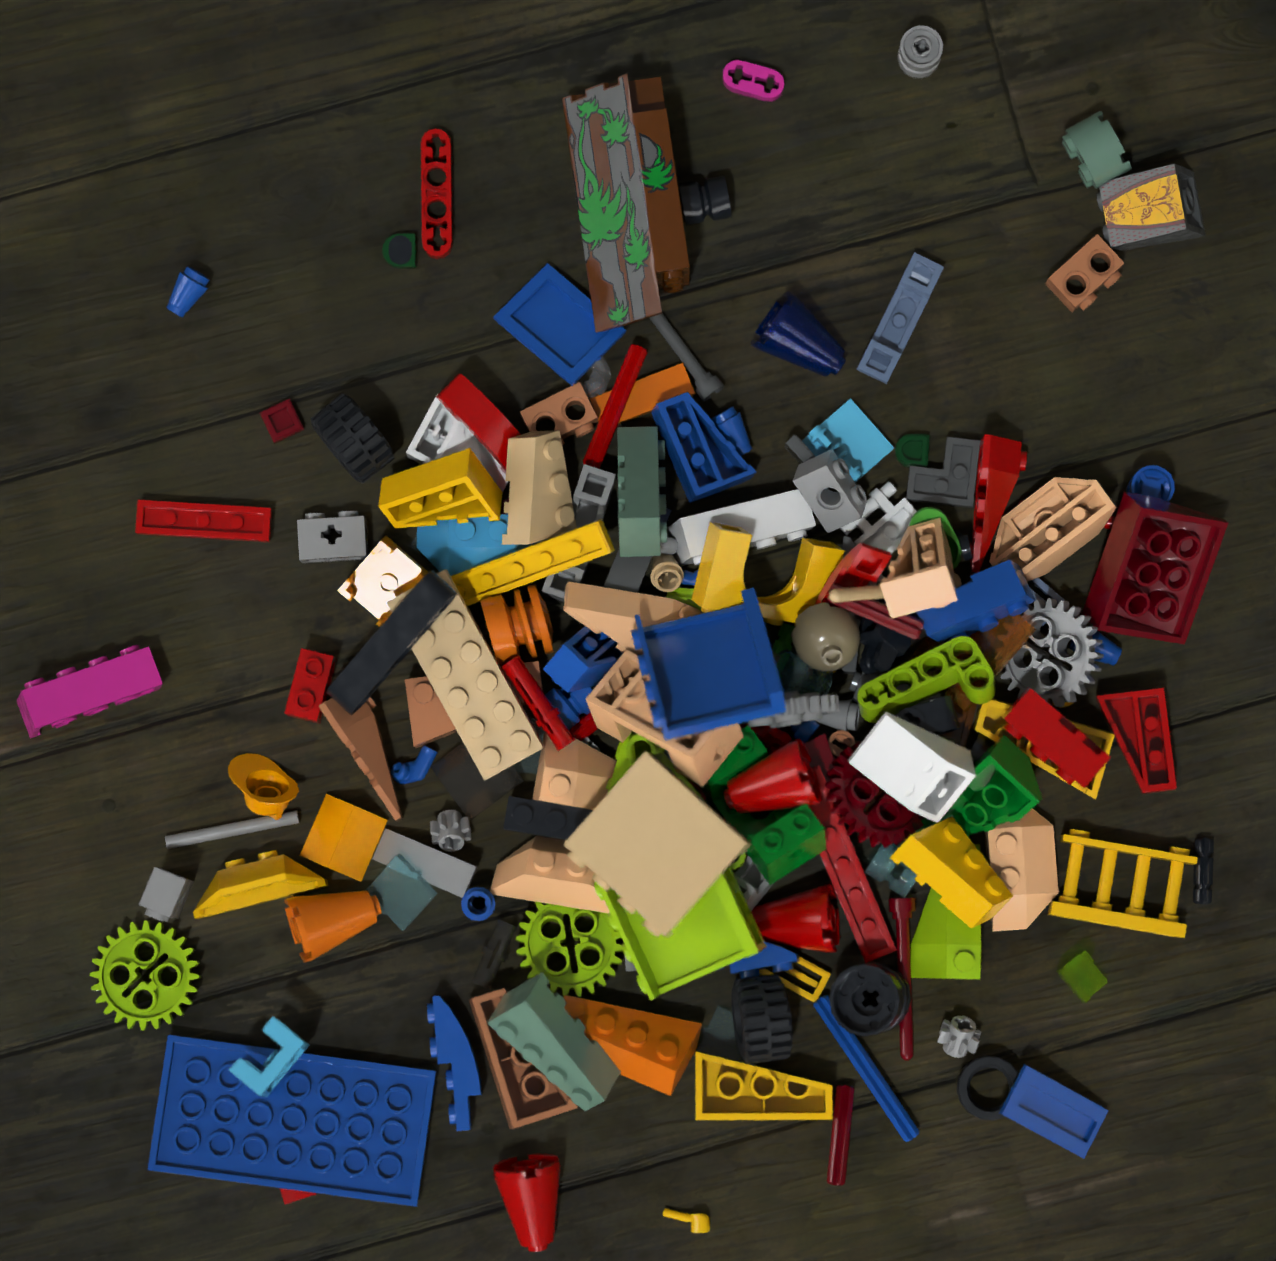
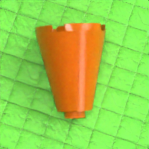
[284,890,382,963]

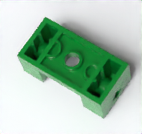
[697,725,826,885]

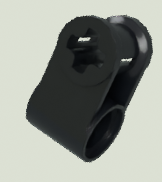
[896,695,960,735]

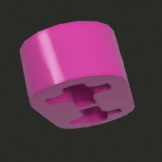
[723,60,784,102]

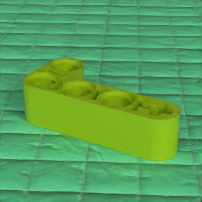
[857,636,996,723]

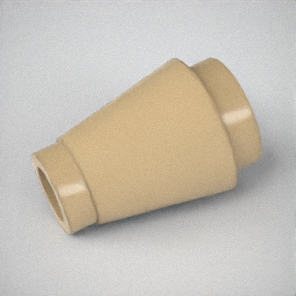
[650,553,684,592]

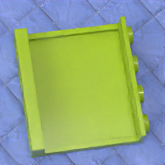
[593,866,767,1000]

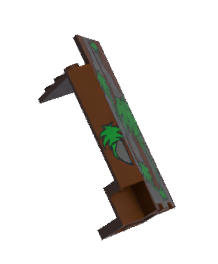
[562,74,690,333]

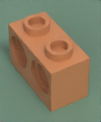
[1045,234,1124,313]
[520,382,598,446]

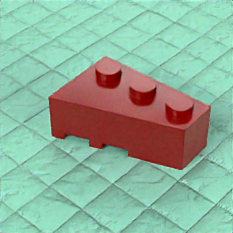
[1002,686,1111,788]

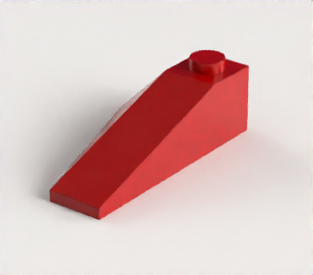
[969,434,1027,576]

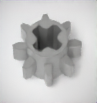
[430,810,472,852]
[937,1016,981,1058]

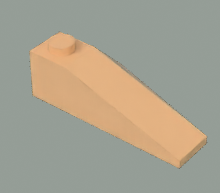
[563,582,703,656]
[532,733,617,810]

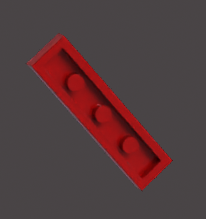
[135,500,272,542]

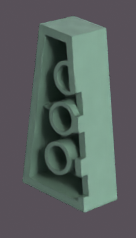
[617,426,667,557]
[487,972,621,1111]

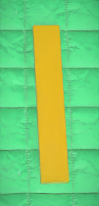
[451,519,615,606]

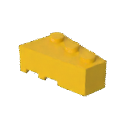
[378,448,502,528]
[890,817,1013,929]

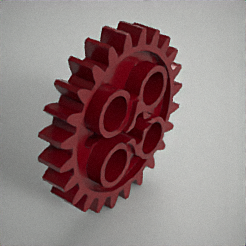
[825,742,925,848]

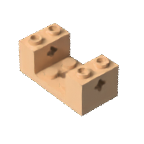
[586,649,743,787]

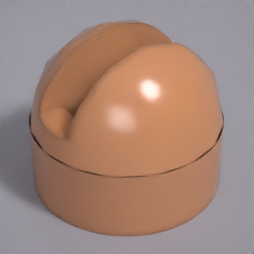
[828,730,855,757]

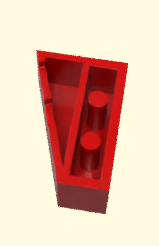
[1096,688,1177,794]

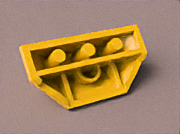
[193,850,329,919]

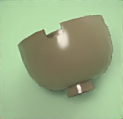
[791,603,860,672]

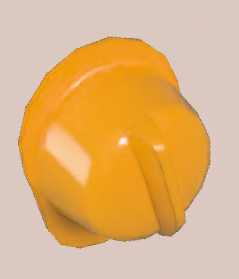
[228,753,299,820]

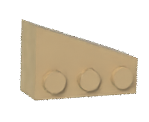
[502,430,577,545]

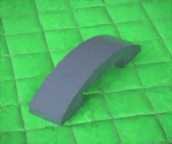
[857,252,944,384]

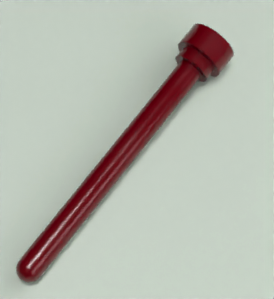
[888,898,916,1061]

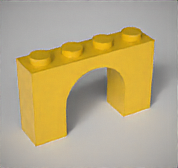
[691,522,845,626]

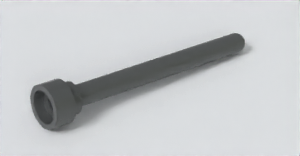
[650,313,724,402]

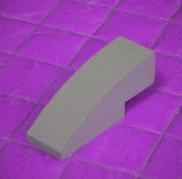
[372,828,478,898]

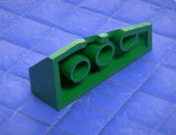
[916,735,1042,837]

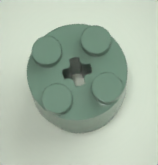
[1062,111,1132,189]

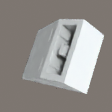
[406,394,509,493]
[848,712,976,823]

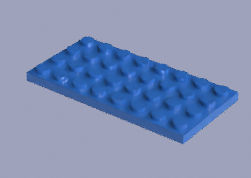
[148,1035,437,1207]

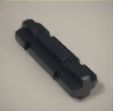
[1193,838,1214,904]

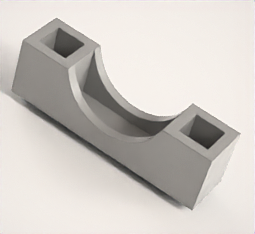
[542,464,617,602]

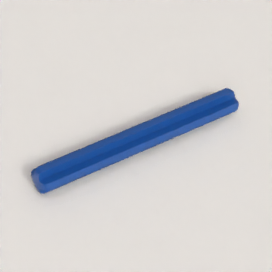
[813,995,919,1142]

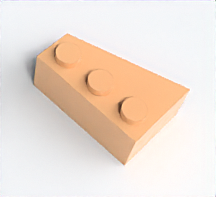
[880,518,957,619]

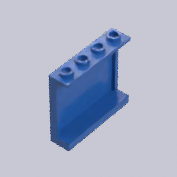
[631,588,786,740]

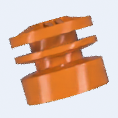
[480,584,554,666]

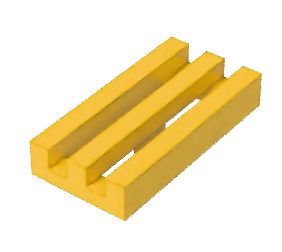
[759,944,831,1003]

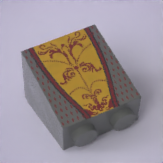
[1097,164,1206,251]

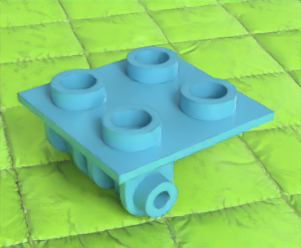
[802,398,894,482]

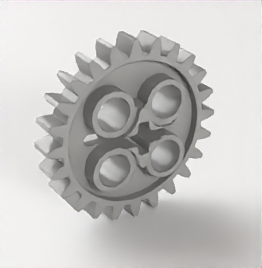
[995,598,1104,707]
[739,691,840,728]

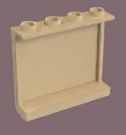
[564,751,752,937]

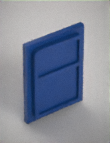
[493,263,626,386]

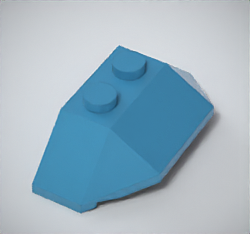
[417,514,549,576]

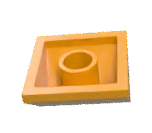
[299,794,388,882]

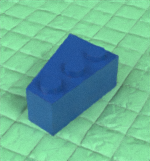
[543,626,623,693]

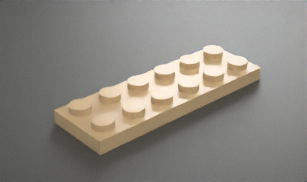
[386,569,545,781]

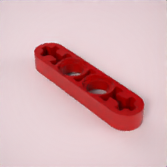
[421,129,453,259]

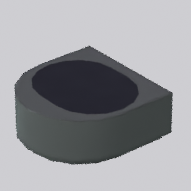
[785,435,815,464]

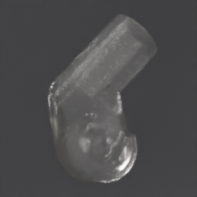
[583,356,611,398]

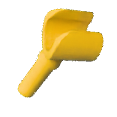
[663,1208,710,1233]

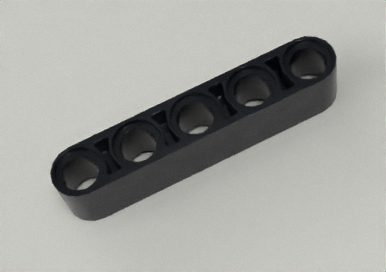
[326,570,458,715]

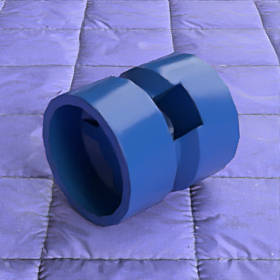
[1126,465,1175,502]
[545,687,592,730]

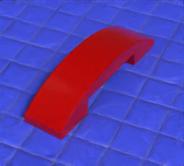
[436,373,521,474]
[814,542,892,608]

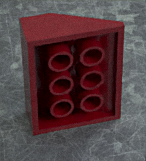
[1082,492,1229,645]

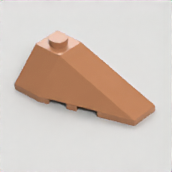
[319,697,403,822]

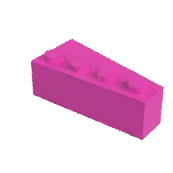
[17,645,163,739]

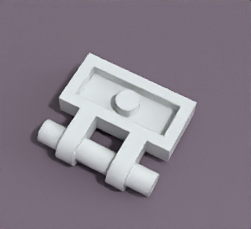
[840,481,917,554]

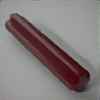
[827,583,924,639]
[827,1084,854,1186]

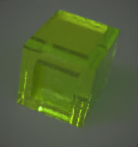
[1057,950,1107,1003]

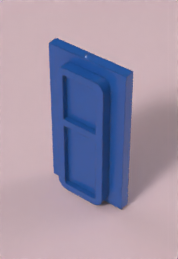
[999,1065,1109,1159]

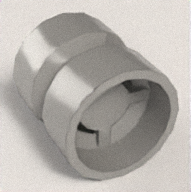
[897,25,943,78]

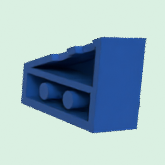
[651,392,757,504]
[917,560,1036,644]

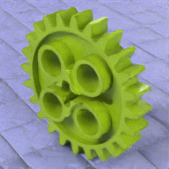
[516,902,623,998]
[90,921,201,1031]

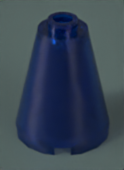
[751,290,846,377]

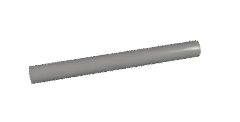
[165,810,300,849]

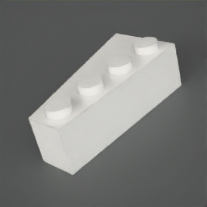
[667,489,816,567]

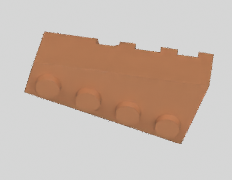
[405,661,544,748]

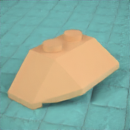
[989,477,1117,582]
[985,808,1059,932]
[490,836,610,913]

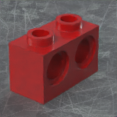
[284,648,337,724]

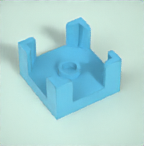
[229,1017,310,1098]

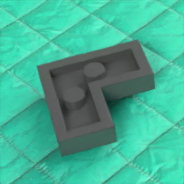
[906,437,980,508]

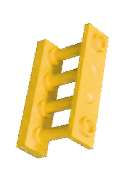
[1048,829,1198,938]

